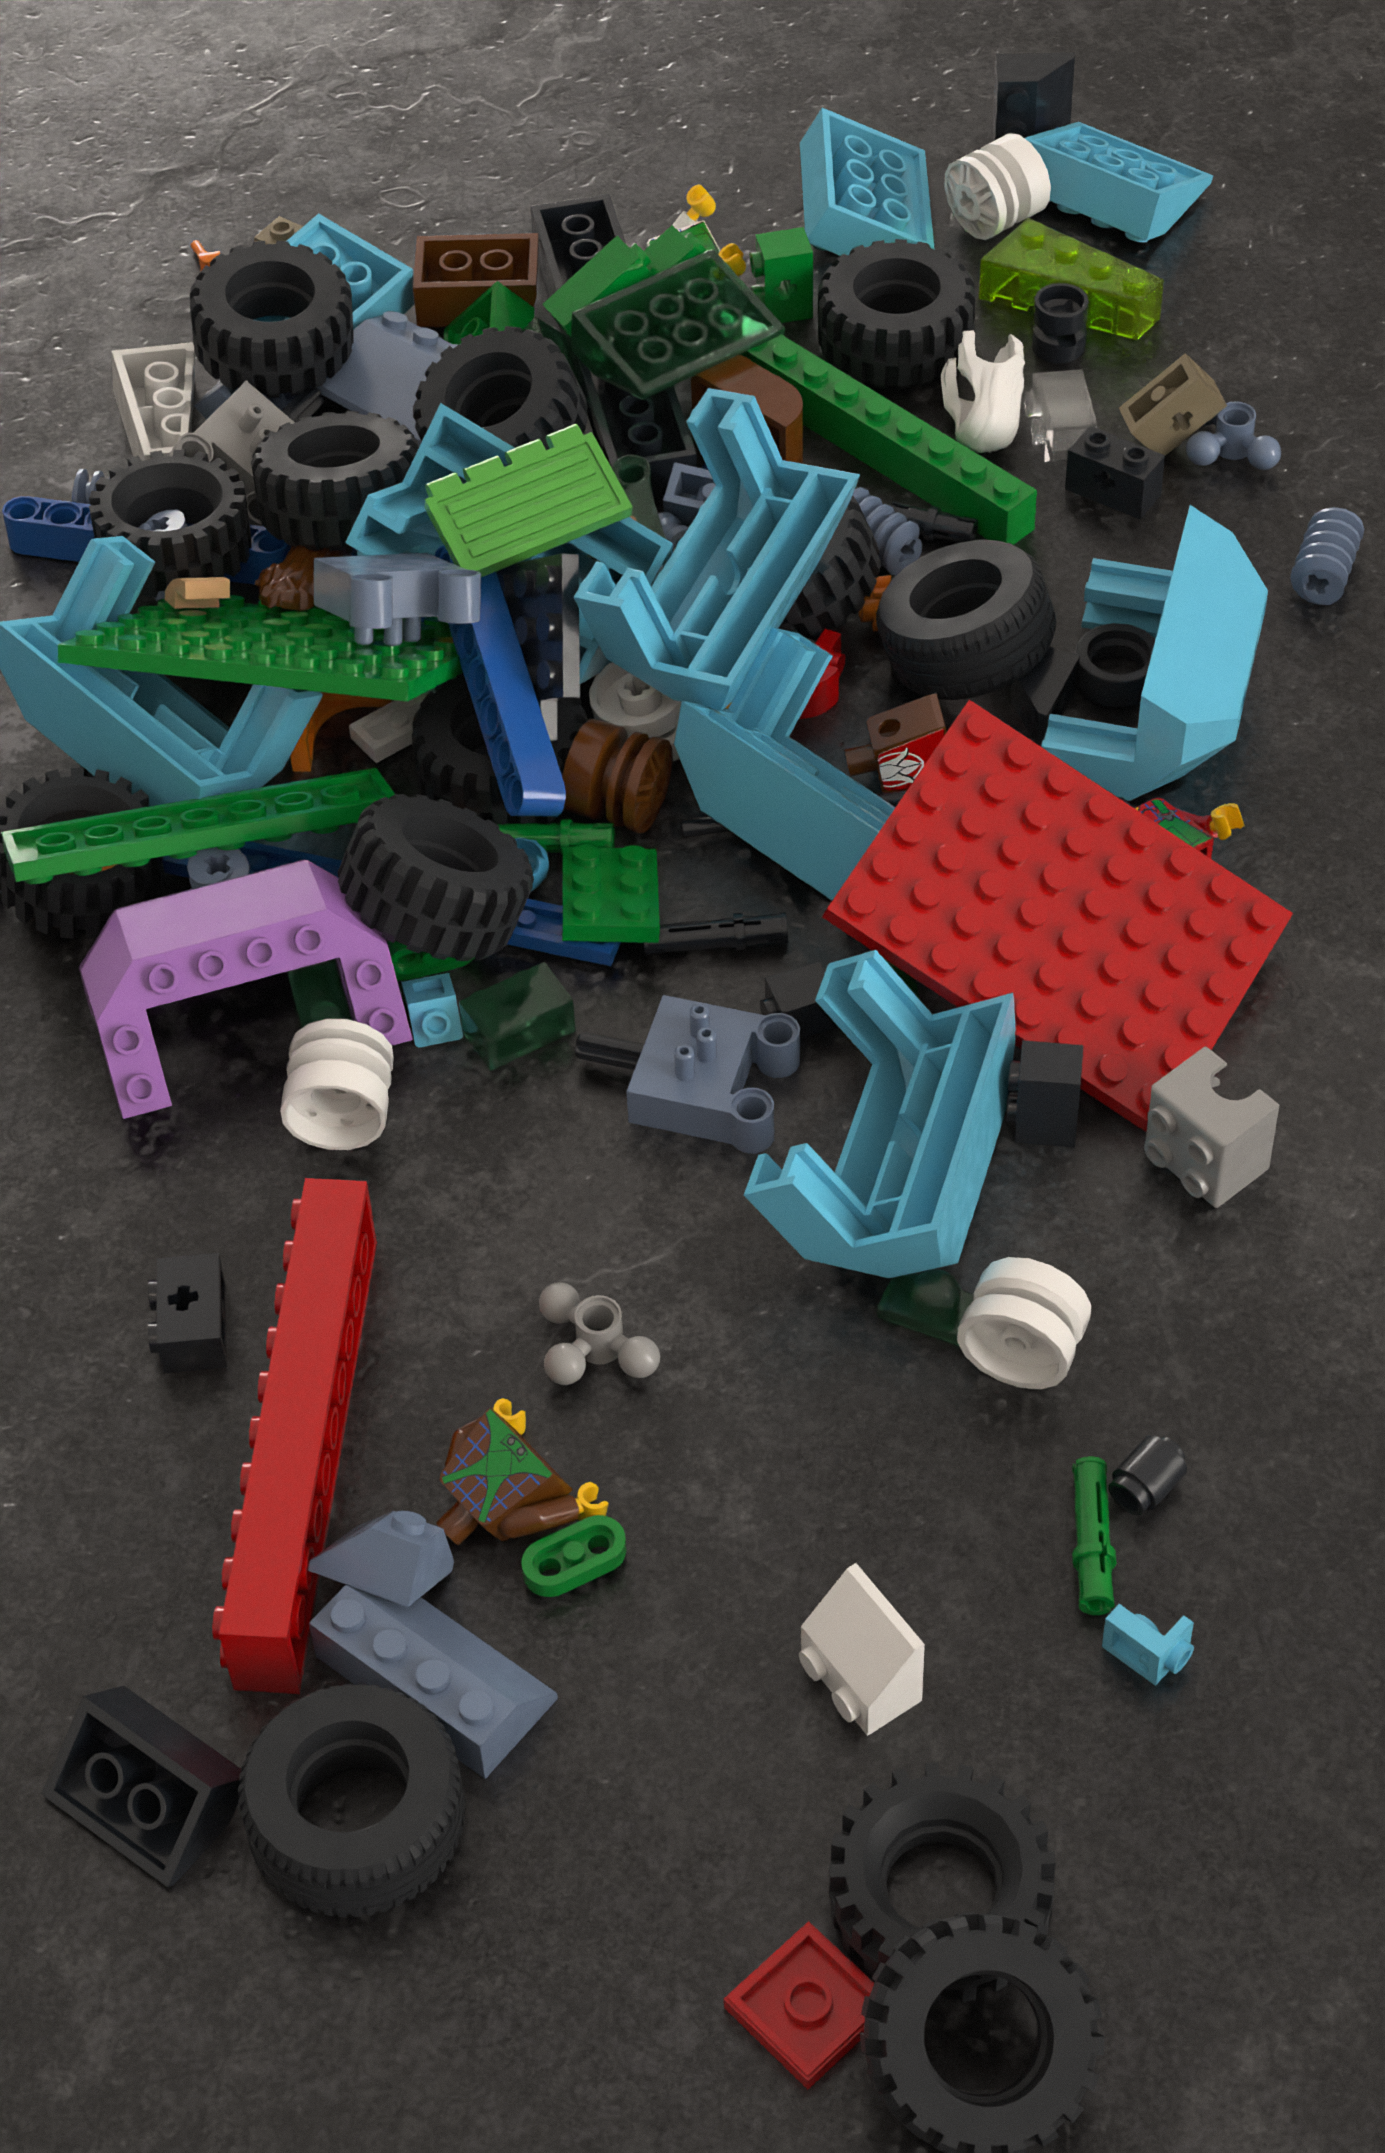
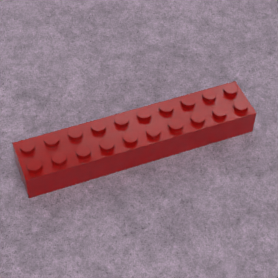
[212,1178,377,1694]

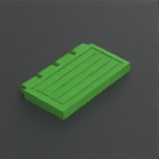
[425,424,633,577]

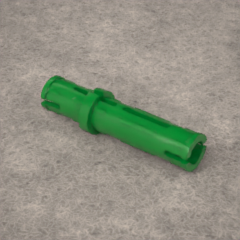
[496,819,615,856]
[1072,1456,1117,1615]

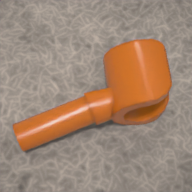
[191,240,220,271]

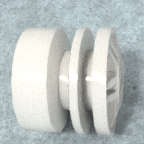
[944,133,1051,240]
[280,1019,394,1150]

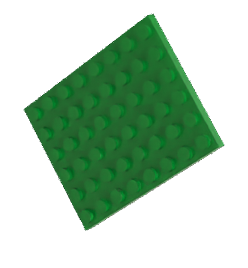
[58,595,463,702]

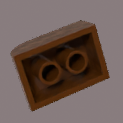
[413,233,539,328]
[690,346,803,464]

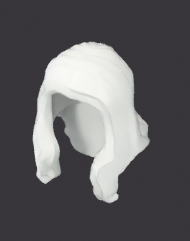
[941,330,1025,453]

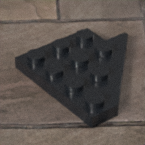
[496,554,580,741]

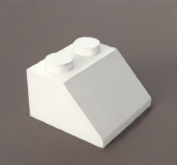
[799,1563,925,1736]

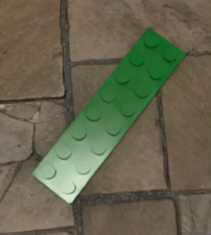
[1,768,395,884]

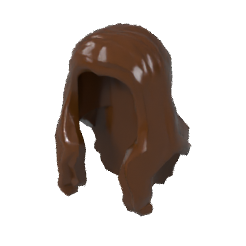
[255,545,349,612]

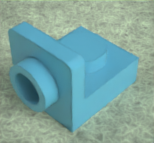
[401,973,463,1048]
[1102,1604,1194,1686]

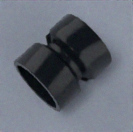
[1032,283,1089,363]

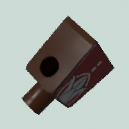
[844,693,947,793]

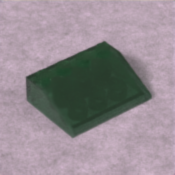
[571,249,785,400]

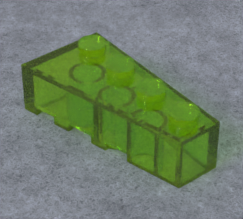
[979,218,1164,340]

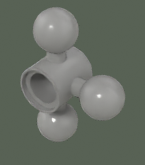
[539,1282,660,1385]

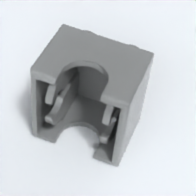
[1144,1047,1280,1208]

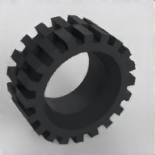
[89,449,252,598]
[0,768,162,939]

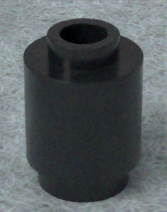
[1108,1435,1187,1516]

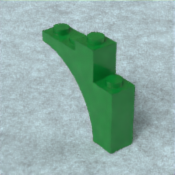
[542,225,723,349]

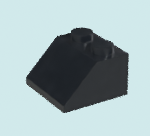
[993,52,1075,141]

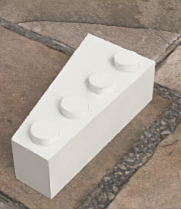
[112,342,195,461]

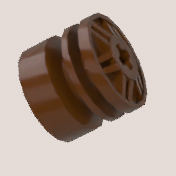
[562,719,673,833]

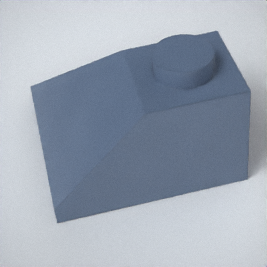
[308,1511,454,1607]

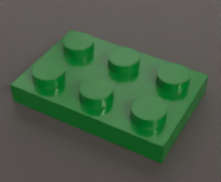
[562,844,660,943]

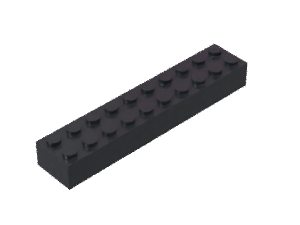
[530,194,697,505]

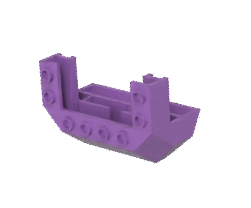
[79,860,413,1119]

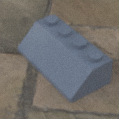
[309,1585,558,1779]

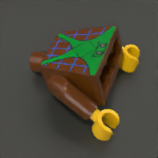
[436,1398,609,1546]

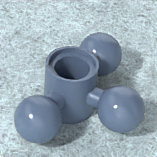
[1186,401,1281,470]

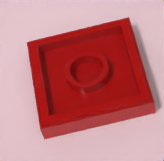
[723,1921,874,2090]

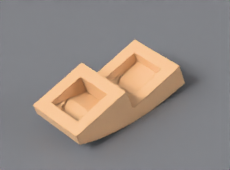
[165,577,230,609]

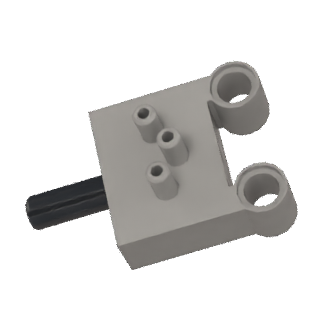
[168,380,324,526]

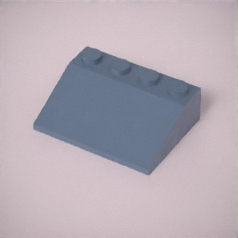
[310,311,457,447]

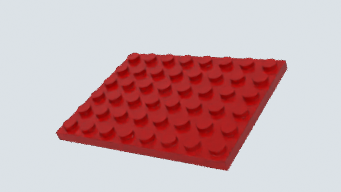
[822,700,1293,1132]

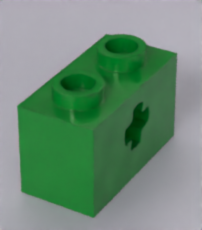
[750,227,813,325]

